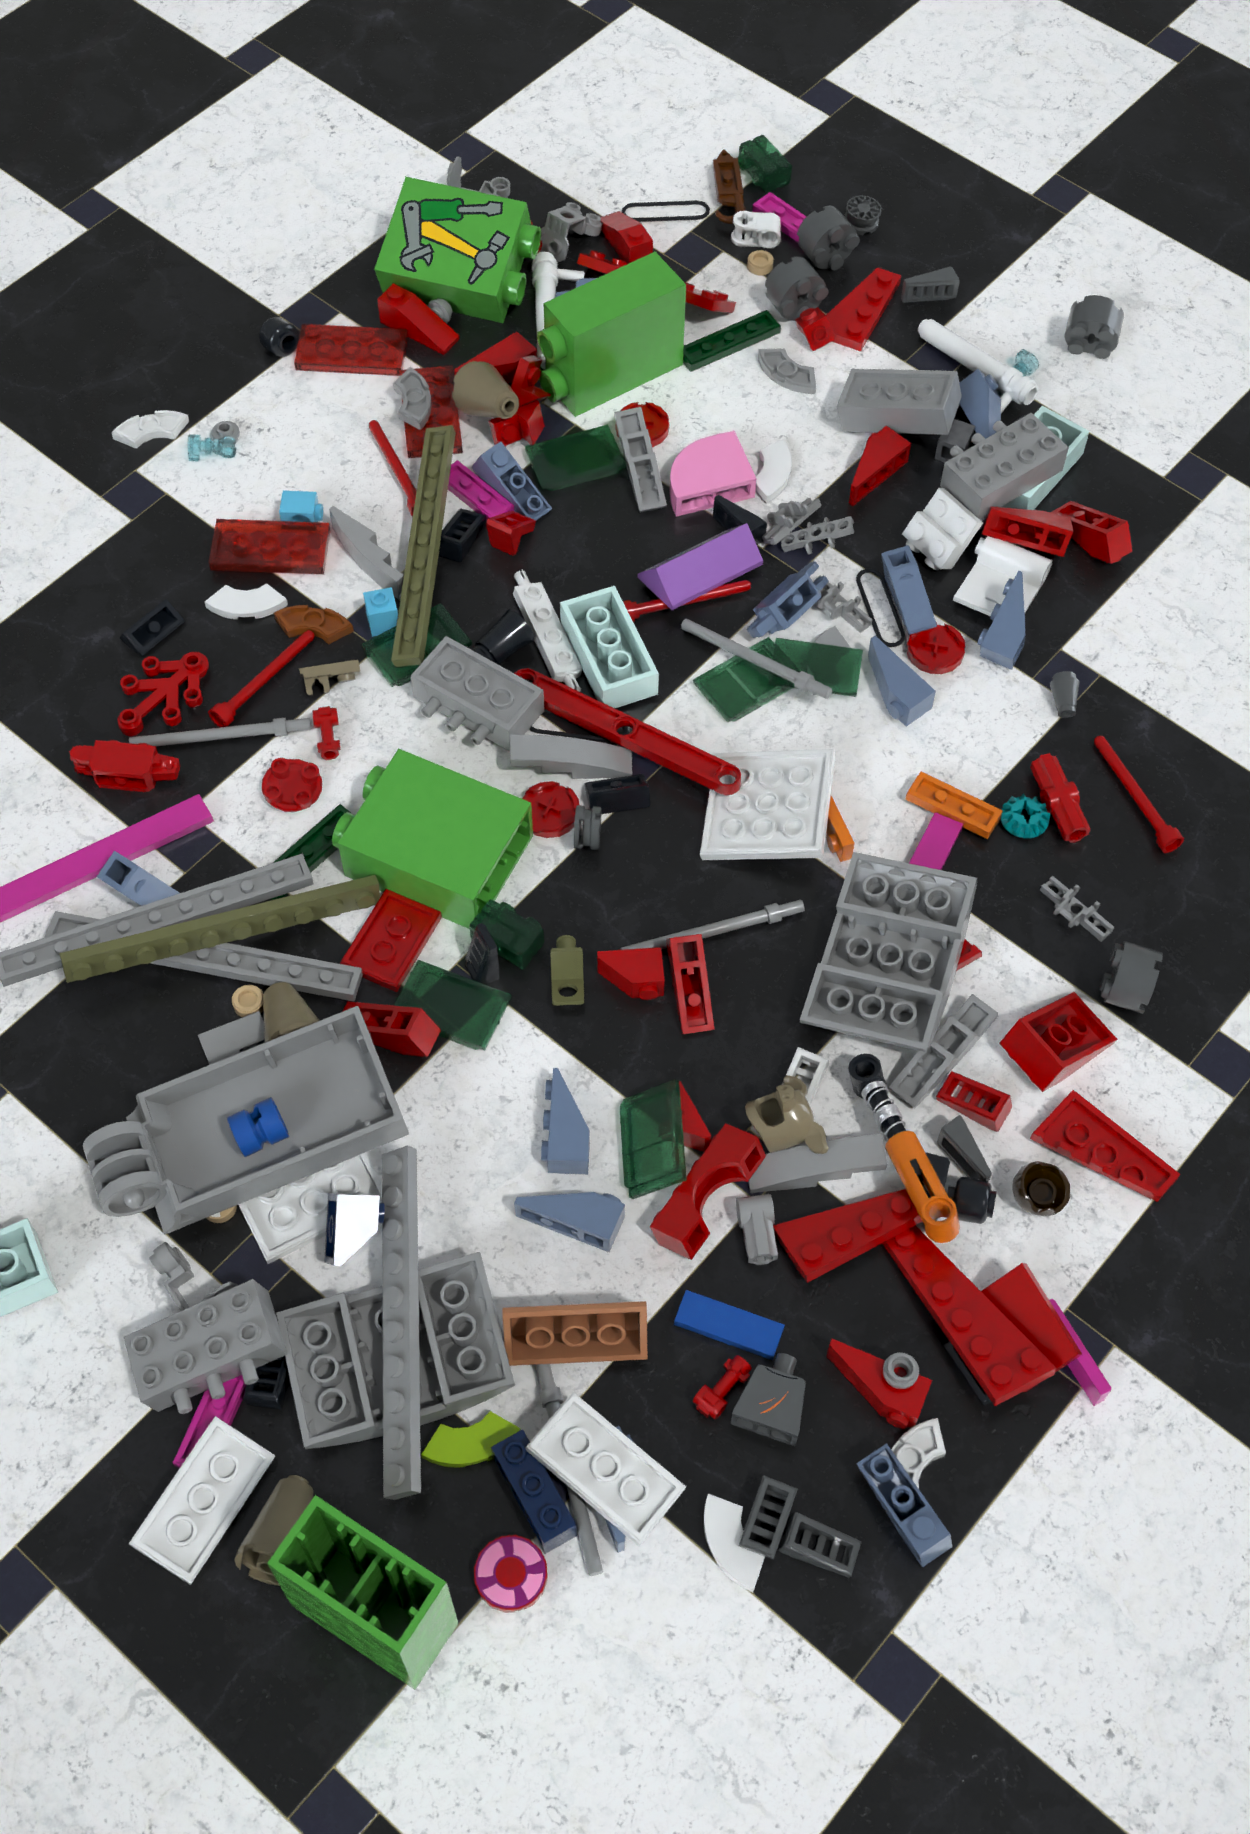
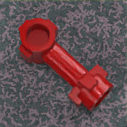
[312,706,341,760]
[693,1355,752,1420]

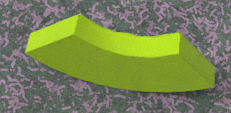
[421,1411,521,1468]

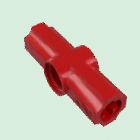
[1030,753,1091,843]

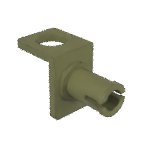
[550,935,584,1005]

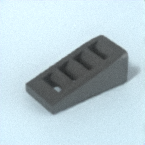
[901,266,960,303]
[937,1115,992,1182]
[739,1475,798,1560]
[777,1512,862,1578]

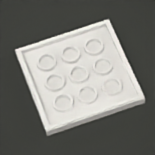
[700,749,836,860]
[238,1152,382,1264]

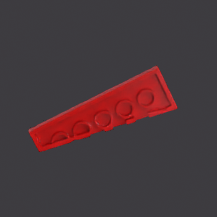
[577,250,736,313]
[882,1225,1056,1406]

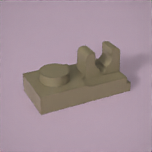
[299,660,361,696]

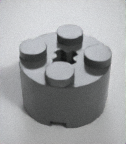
[797,206,860,271]
[765,257,829,321]
[1065,295,1124,359]
[1099,941,1163,1014]

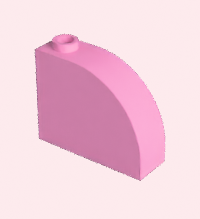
[670,431,756,517]

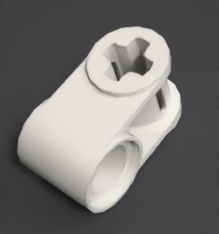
[731,211,781,248]

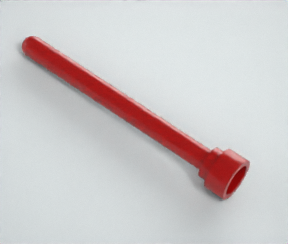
[369,420,417,517]
[623,580,751,623]
[208,630,315,727]
[1094,735,1184,853]

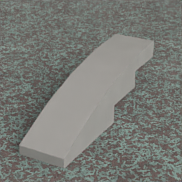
[614,407,667,513]
[329,506,404,600]
[510,734,632,779]
[889,994,998,1109]
[748,1133,887,1193]

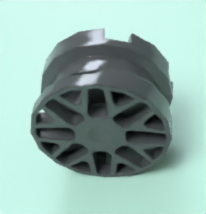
[844,195,882,235]
[574,805,602,850]

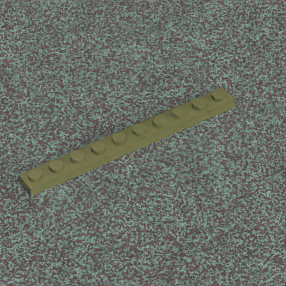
[391,425,456,667]
[59,875,380,983]

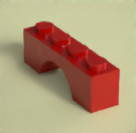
[649,1123,766,1260]

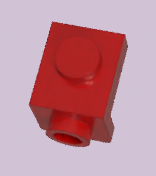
[794,307,836,351]

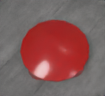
[262,758,322,812]

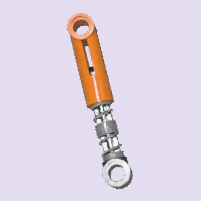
[848,1054,960,1243]

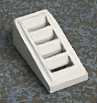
[782,1047,829,1105]

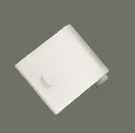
[953,536,1052,616]

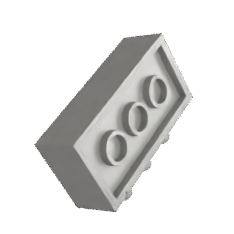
[837,369,962,435]
[940,413,1069,519]
[411,636,544,751]
[124,1279,287,1414]

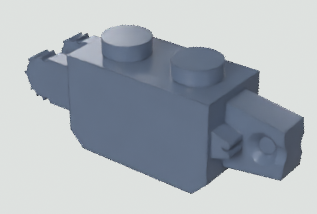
[747,561,829,638]

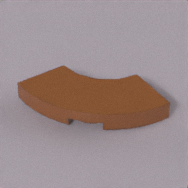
[273,605,354,644]

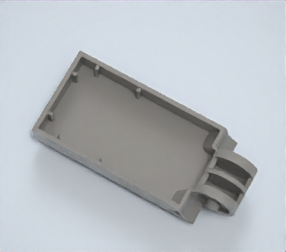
[83,1006,409,1235]

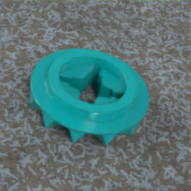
[1001,793,1050,838]

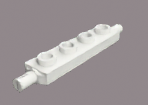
[513,570,582,692]

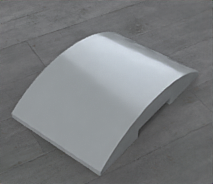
[800,852,977,1052]
[276,1252,515,1449]

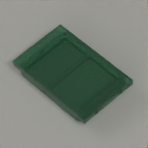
[525,425,626,491]
[361,603,472,687]
[693,637,800,722]
[394,960,512,1051]
[620,1079,687,1199]

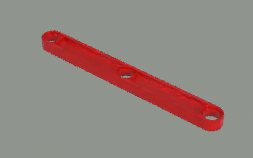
[514,668,741,795]

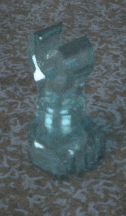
[1013,349,1039,377]
[188,434,237,461]

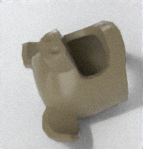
[745,1075,829,1154]

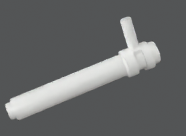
[532,252,584,369]
[918,319,1039,413]

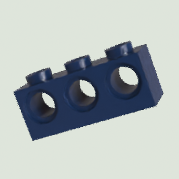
[491,1429,577,1554]

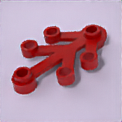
[117,652,209,736]

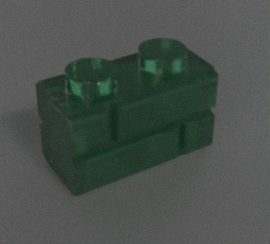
[737,134,792,193]
[469,899,544,970]

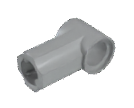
[736,1194,778,1265]

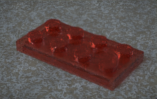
[294,324,408,376]
[399,365,463,458]
[209,519,330,574]

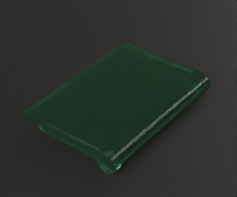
[768,638,863,697]

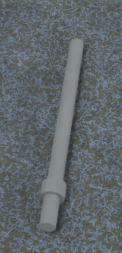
[681,619,832,699]
[129,717,311,747]
[620,900,805,950]
[536,1364,603,1576]

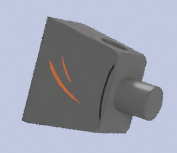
[731,1353,806,1446]

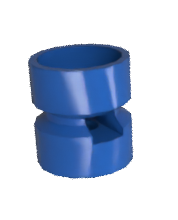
[227,1097,290,1157]

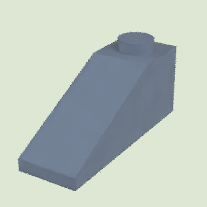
[959,369,1001,439]
[868,636,936,727]
[514,1192,625,1252]

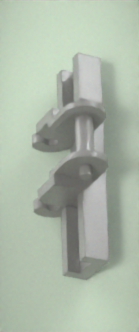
[762,498,821,545]
[781,516,854,555]
[817,575,873,633]
[1040,876,1114,942]

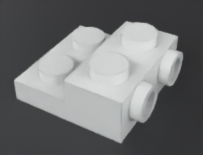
[902,488,983,570]

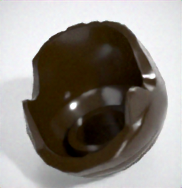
[1012,1161,1070,1217]

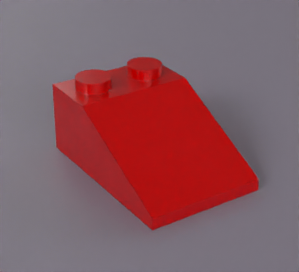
[999,992,1118,1092]

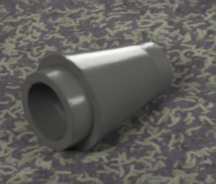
[1050,671,1080,718]

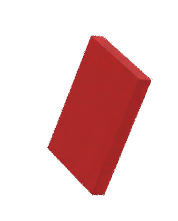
[340,889,442,992]
[981,1263,1083,1392]

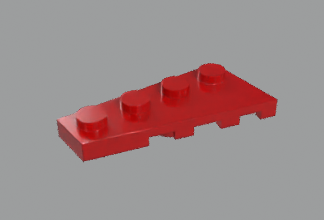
[826,267,902,352]
[1030,1090,1181,1202]
[773,1189,923,1283]

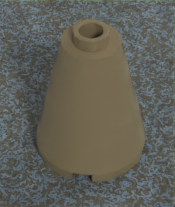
[452,361,519,419]
[263,982,320,1043]
[234,1475,314,1586]

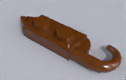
[713,149,745,224]

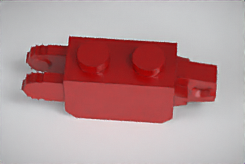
[69,740,180,792]

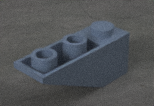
[471,441,552,521]
[881,545,937,635]
[977,570,1026,670]
[97,850,180,906]
[541,1068,590,1175]
[856,1443,953,1567]

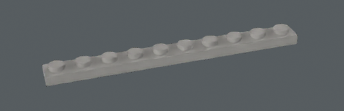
[0,854,314,987]
[45,911,363,1001]
[382,1145,421,1500]

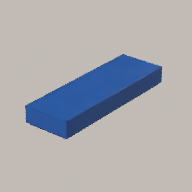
[674,1290,785,1360]

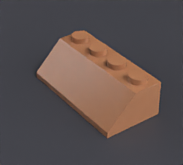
[503,1301,648,1366]

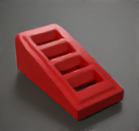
[936,1071,1012,1132]

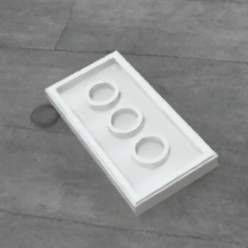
[526,1392,686,1546]
[129,1416,275,1585]

